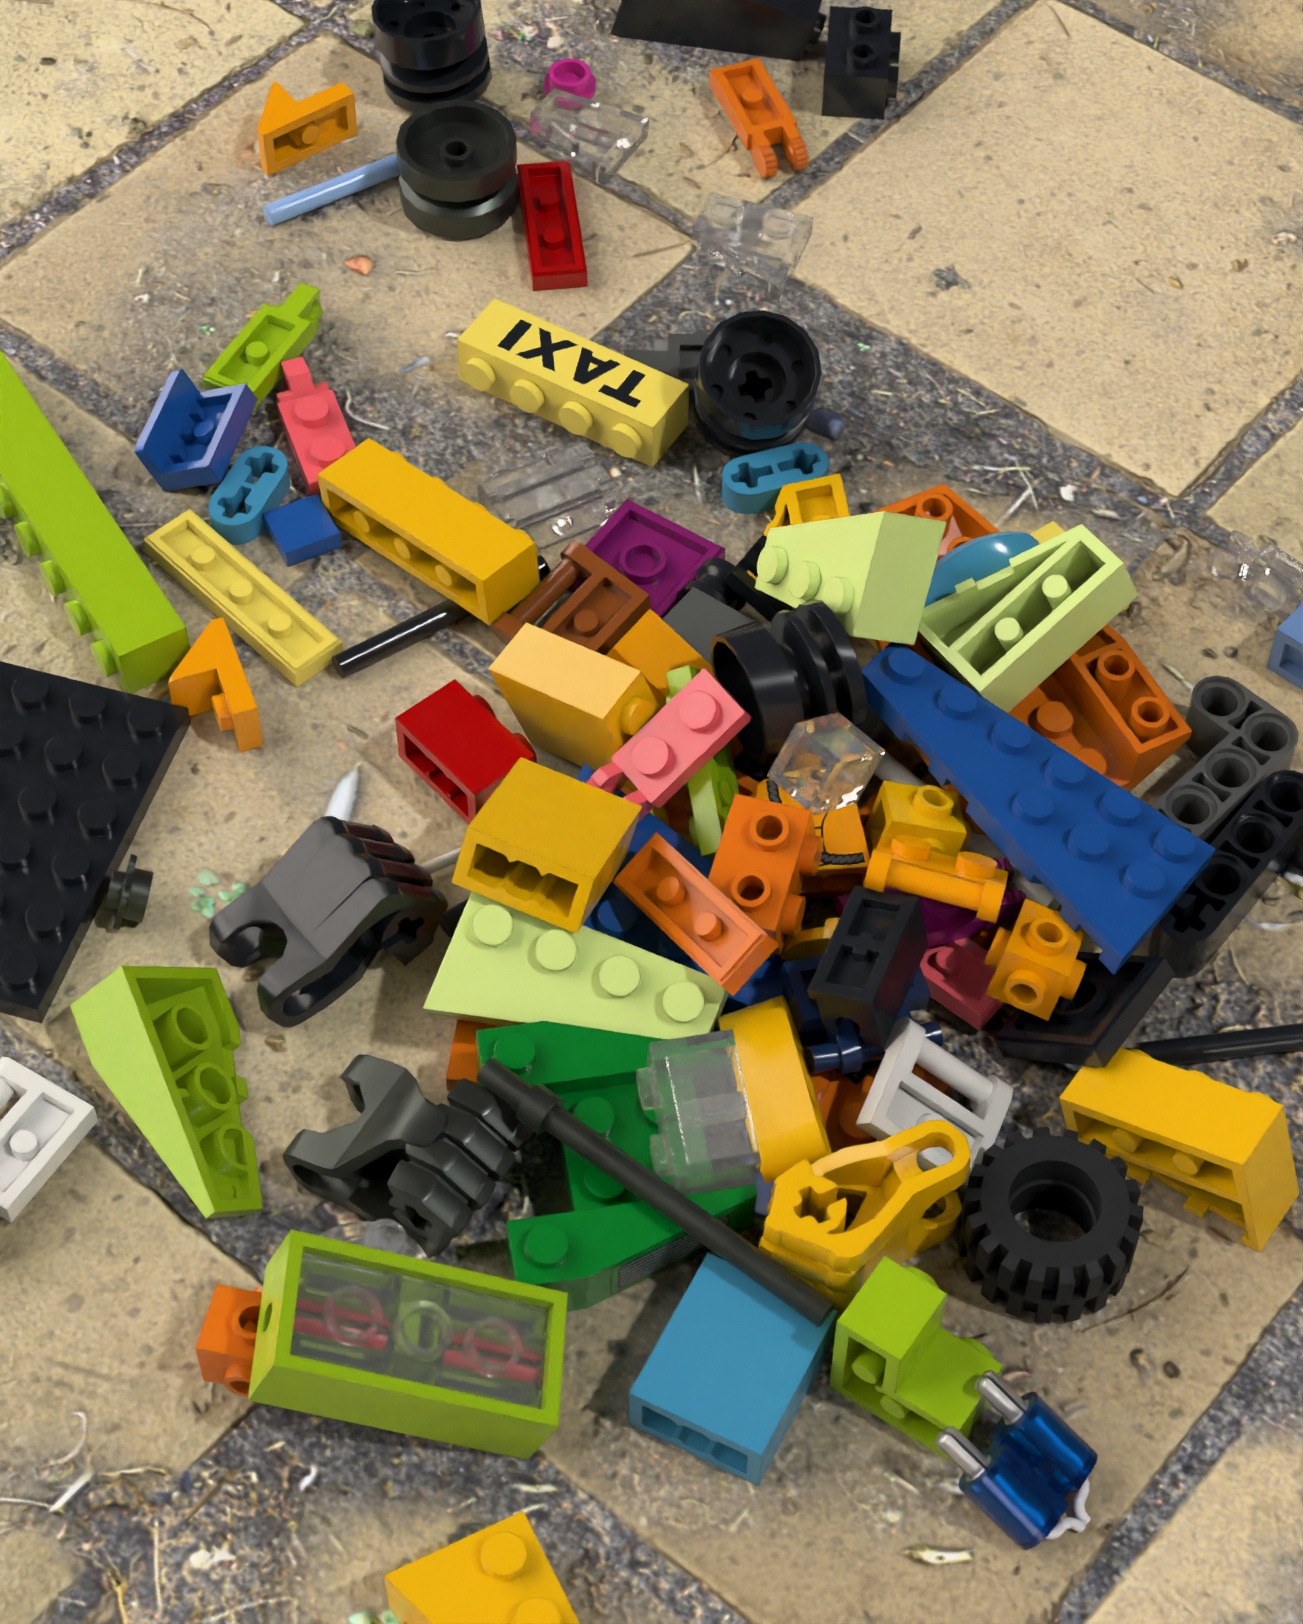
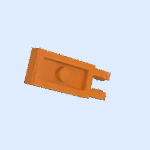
[709,58,809,179]

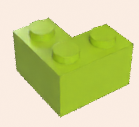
[829,1256,1003,1463]

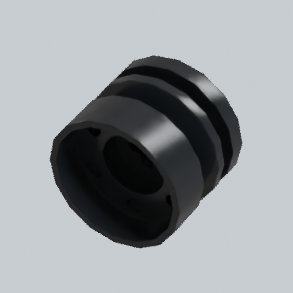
[371,0,492,112]
[691,310,822,458]
[711,599,867,762]

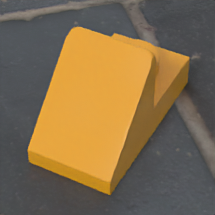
[257,81,358,176]
[168,617,264,753]

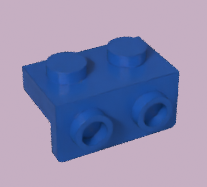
[134,369,257,491]

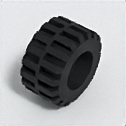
[958,1127,1143,1324]

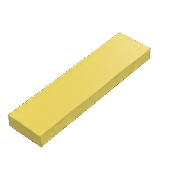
[143,509,343,687]

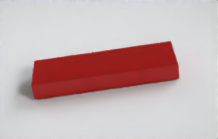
[517,160,588,291]

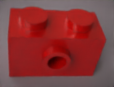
[395,679,537,825]

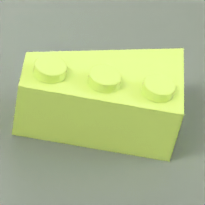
[755,511,947,645]
[916,524,1138,713]

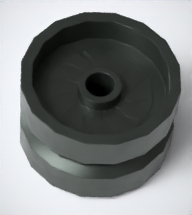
[396,100,519,239]

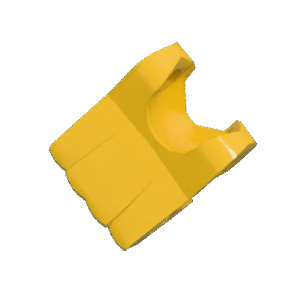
[759,1119,971,1324]

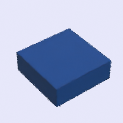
[262,493,342,567]

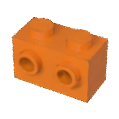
[708,793,823,956]

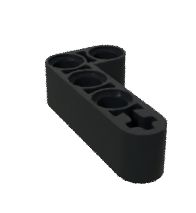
[1149,770,1303,979]

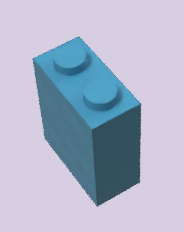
[629,1253,837,1486]

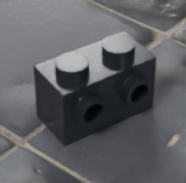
[821,6,901,120]

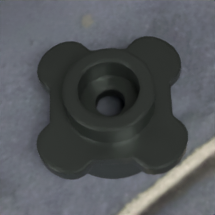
[104,854,154,930]

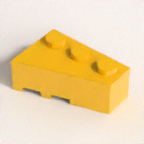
[1059,1047,1300,1253]
[384,1511,580,1624]

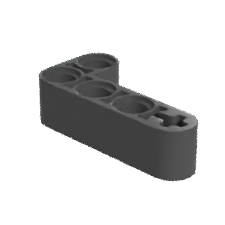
[1151,675,1299,845]

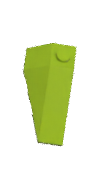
[70,965,263,1218]

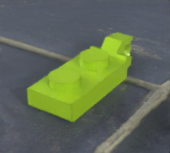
[202,282,324,412]

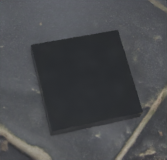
[994,951,1175,1068]

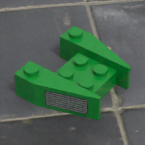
[476,1021,757,1311]

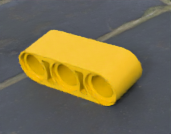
[718,995,832,1184]

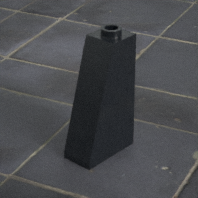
[610,0,827,62]

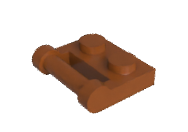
[490,540,652,655]

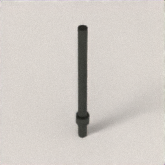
[476,1057,835,1328]

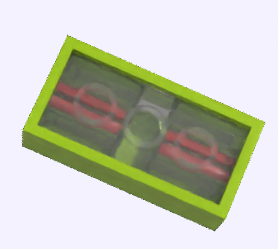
[248,1229,568,1460]

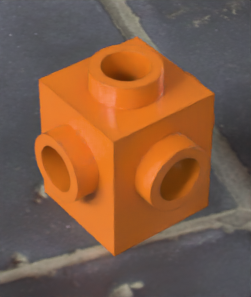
[195,1284,263,1397]

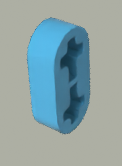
[721,442,829,514]
[208,446,291,545]

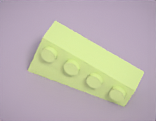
[423,891,729,1046]

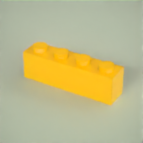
[317,438,540,625]

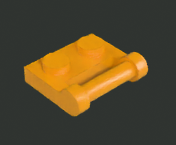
[863,834,1009,923]

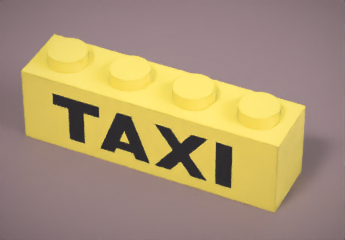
[457,298,689,468]

